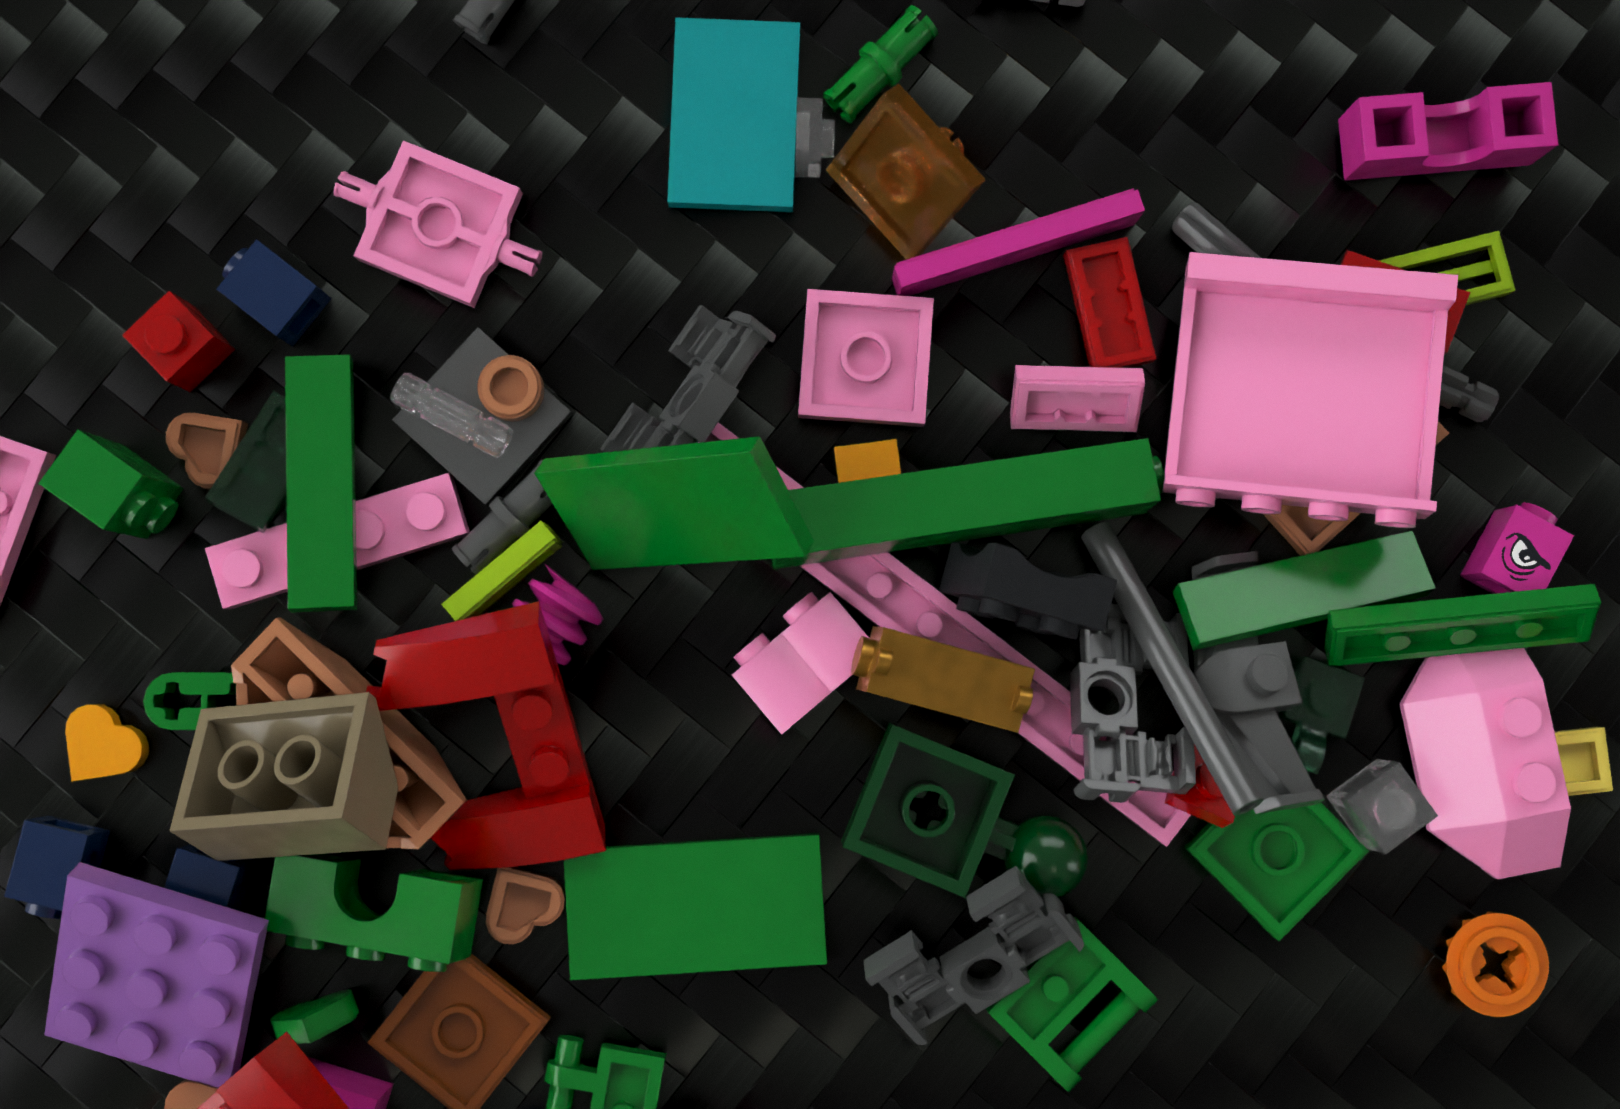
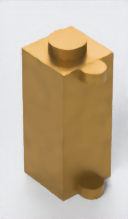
[851,626,1035,733]

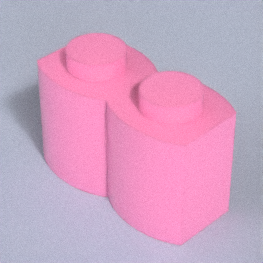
[732,592,869,734]

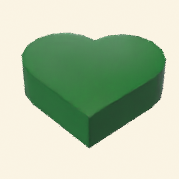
[270,989,359,1044]

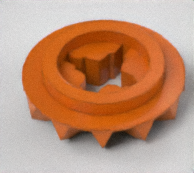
[1442,912,1549,1017]

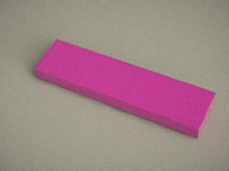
[892,188,1145,296]

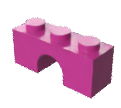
[1338,82,1558,180]

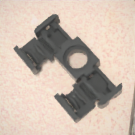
[600,305,776,452]
[1070,603,1196,803]
[863,866,1084,1045]

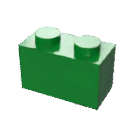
[38,429,184,539]

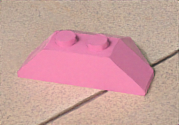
[1399,648,1571,879]

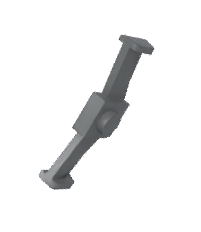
[1192,551,1325,814]

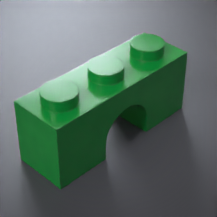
[265,853,483,972]

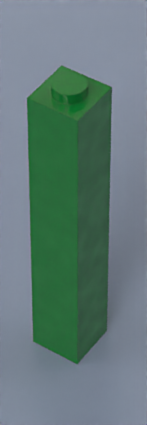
[771,438,1164,569]

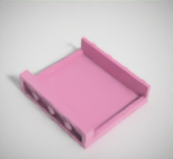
[1162,252,1458,528]

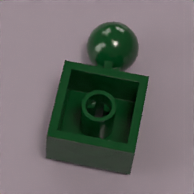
[841,723,1088,899]

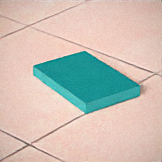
[667,17,800,212]

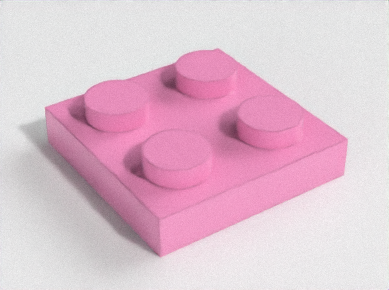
[798,289,934,427]

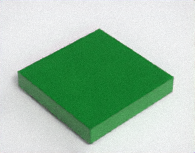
[1184,802,1369,941]

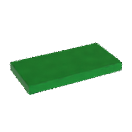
[534,436,814,570]
[564,833,827,981]

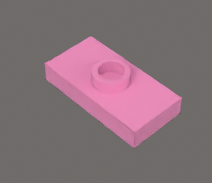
[1010,365,1145,432]

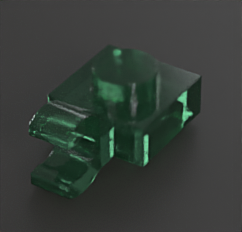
[1279,657,1365,774]

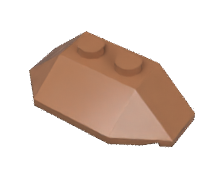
[231,617,467,849]

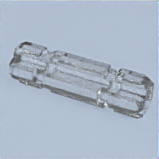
[390,373,513,457]

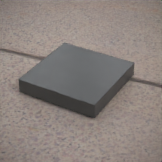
[392,328,573,507]

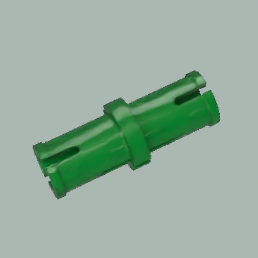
[823,5,939,123]

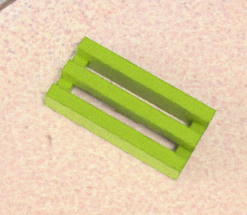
[1379,231,1516,305]
[441,521,563,621]

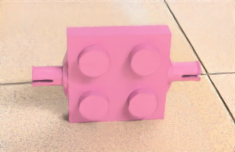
[334,140,543,308]

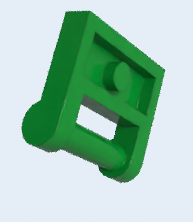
[986,917,1159,1092]

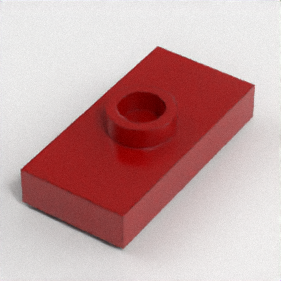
[1063,237,1156,368]

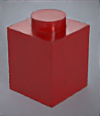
[122,291,236,392]

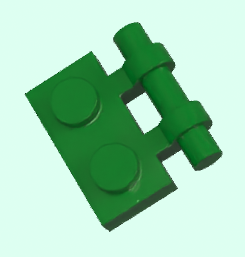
[544,1035,667,1109]

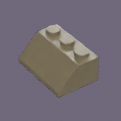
[170,692,398,861]

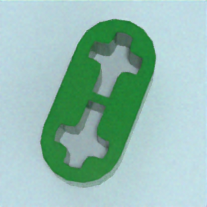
[143,672,236,730]

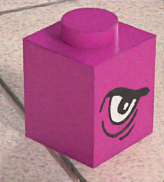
[1460,502,1574,594]

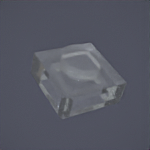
[796,98,835,177]

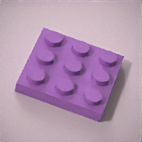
[44,862,269,1088]

